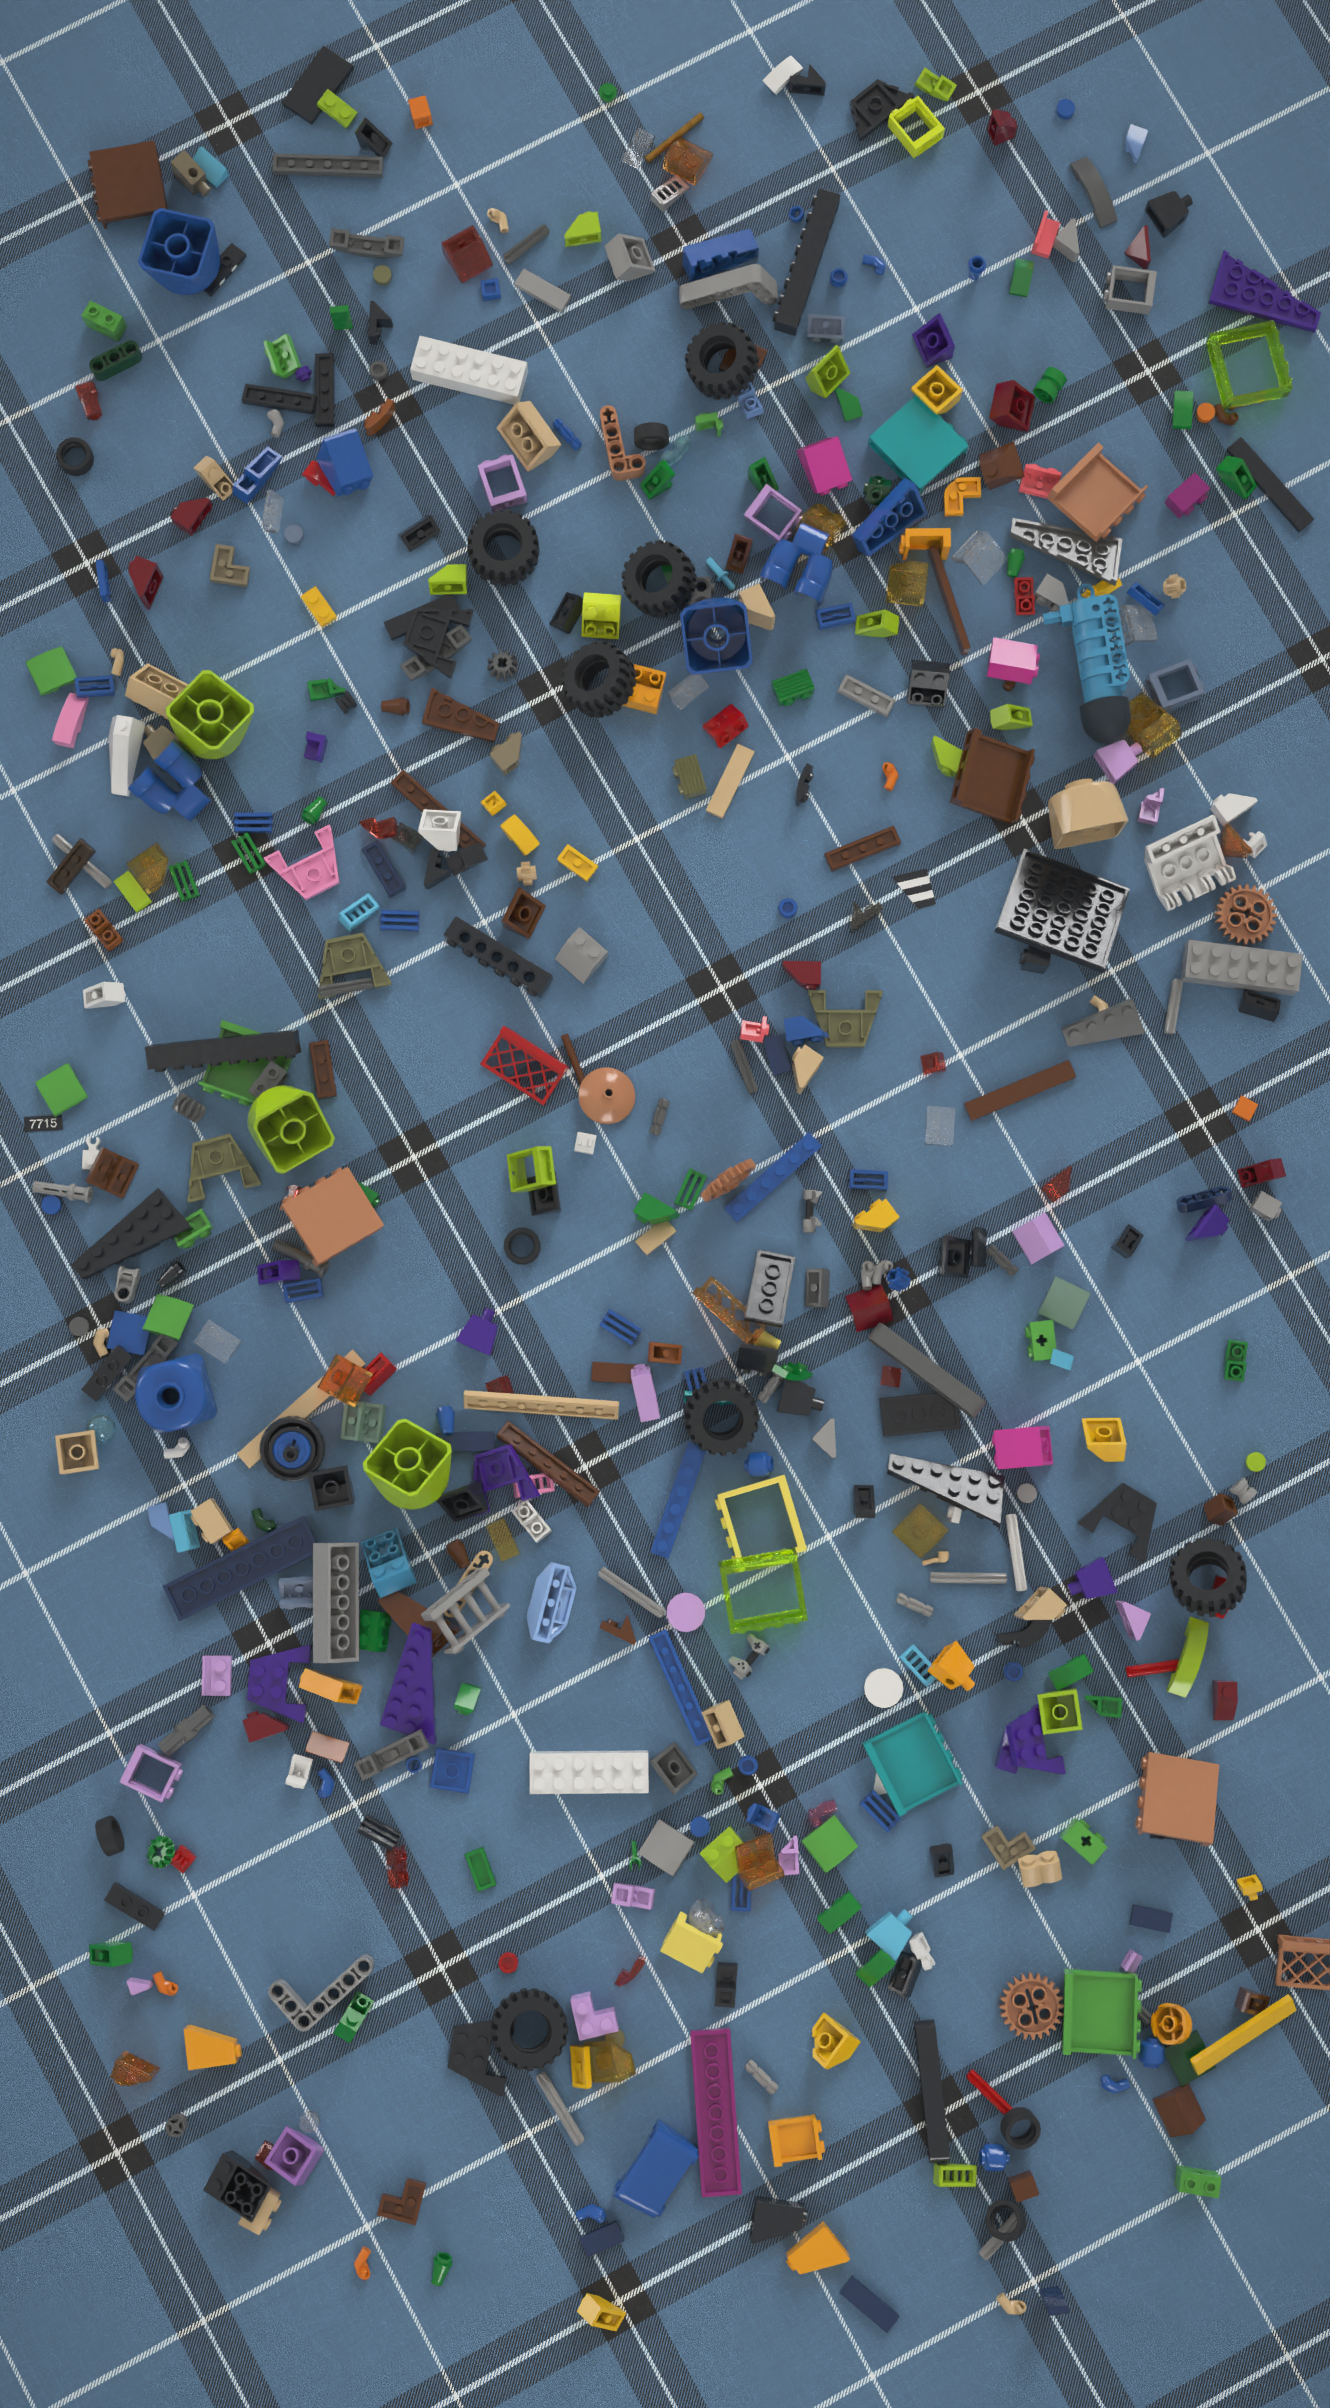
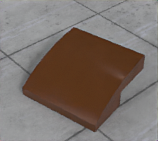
[85,1147,140,1199]

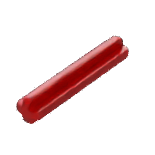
[1126,1659,1179,1677]
[966,2069,1013,2115]

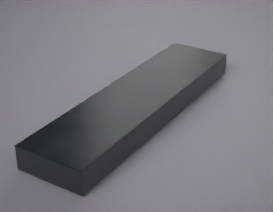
[315,353,335,427]
[241,384,318,415]
[384,594,459,641]

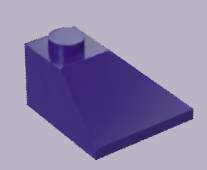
[1185,1205,1230,1241]

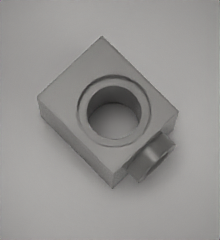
[1248,1191,1282,1221]

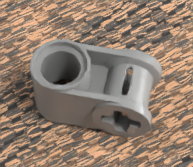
[114,1265,141,1304]

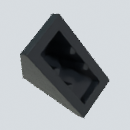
[1110,1224,1144,1259]

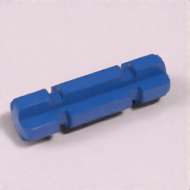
[553,418,582,451]

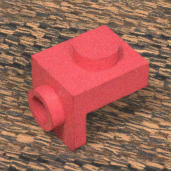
[740,1016,769,1043]

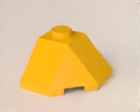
[812,2012,861,2070]

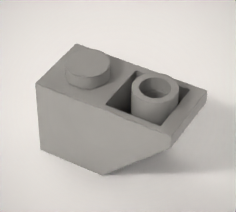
[1035,574,1069,612]

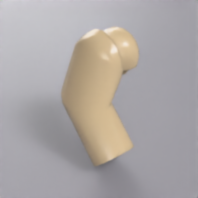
[487,208,509,233]
[110,648,124,676]
[1089,995,1109,1012]
[93,1328,110,1358]
[996,2292,1027,2315]

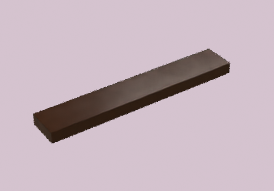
[928,544,971,656]
[391,769,486,849]
[964,1060,1076,1121]
[496,1421,600,1508]

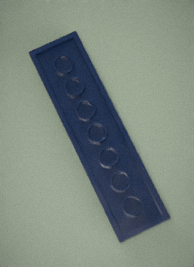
[163,1516,317,1621]

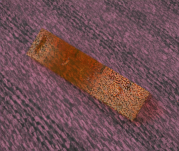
[692,1276,767,1345]

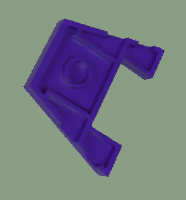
[472,1445,540,1517]
[247,1645,311,1723]
[1006,1704,1066,1774]

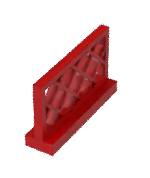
[480,1025,569,1105]

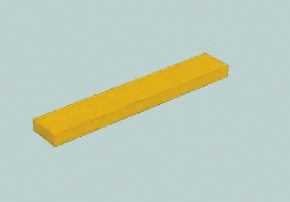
[1190,1994,1297,2076]

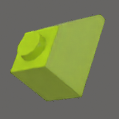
[564,211,601,247]
[428,564,468,595]
[855,609,899,638]
[990,704,1033,731]
[931,735,962,778]

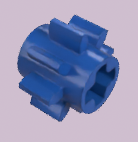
[886,1267,911,1292]

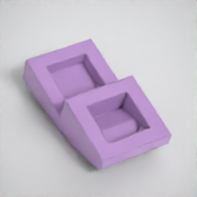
[611,1883,656,1910]

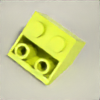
[581,592,622,639]

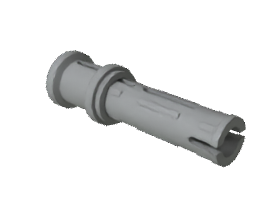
[32,1181,93,1203]

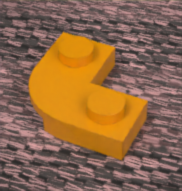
[943,477,981,517]

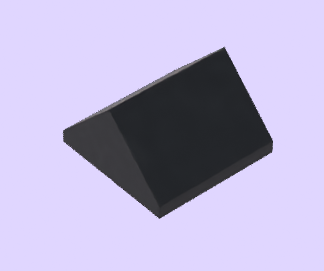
[527,1171,561,1216]
[938,1236,971,1278]
[436,1482,489,1522]

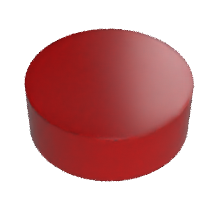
[498,1952,518,1974]

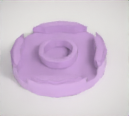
[667,1593,705,1632]

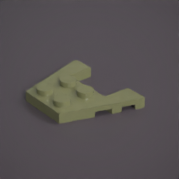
[318,933,392,1000]
[808,990,883,1048]
[187,1133,262,1203]

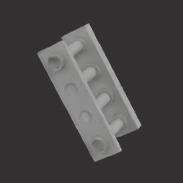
[420,1568,511,1654]

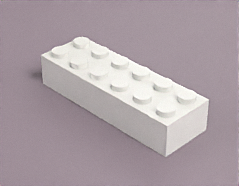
[410,336,528,405]
[530,1750,649,1794]

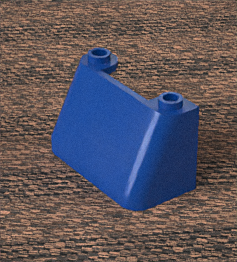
[613,2119,699,2218]

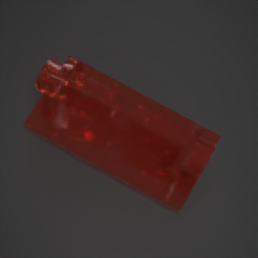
[386,1845,409,1889]

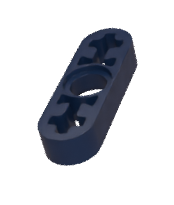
[1176,1186,1232,1213]

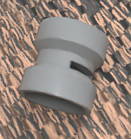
[1229,1477,1257,1505]

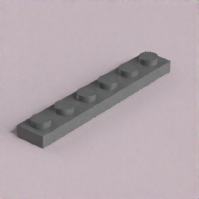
[272,153,384,178]

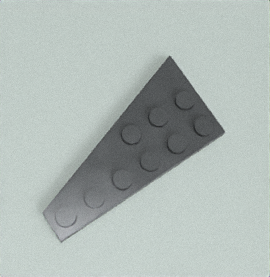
[1009,518,1123,586]

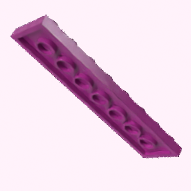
[690,2028,742,2197]

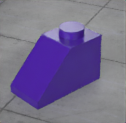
[257,1260,300,1285]
[994,1728,1018,1774]

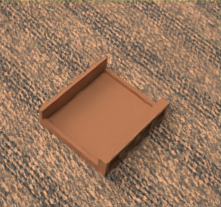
[1047,442,1148,542]
[279,1167,384,1267]
[1135,1752,1219,1847]

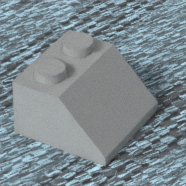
[604,234,655,281]
[555,927,608,984]

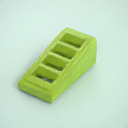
[933,2163,977,2187]

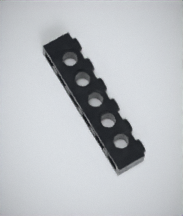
[444,916,553,998]

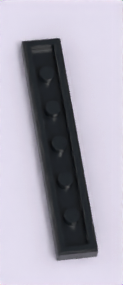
[1226,437,1314,532]

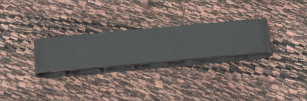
[867,1322,986,1419]

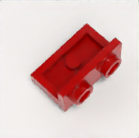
[702,704,749,749]

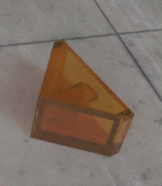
[1220,823,1253,858]

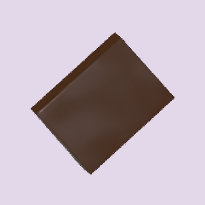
[502,887,546,939]
[1152,2083,1206,2137]

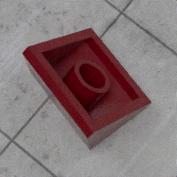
[845,1285,893,1332]

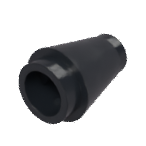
[157,1261,187,1288]

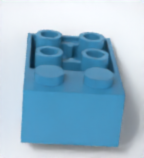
[361,1527,417,1598]

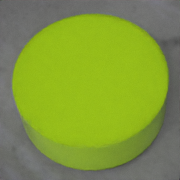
[1245,1452,1266,1472]

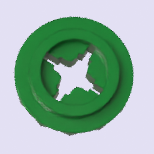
[146,1836,175,1869]

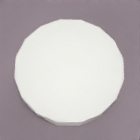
[864,1668,903,1708]

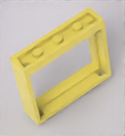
[715,1475,807,1570]

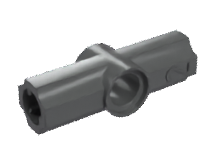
[158,1704,215,1757]

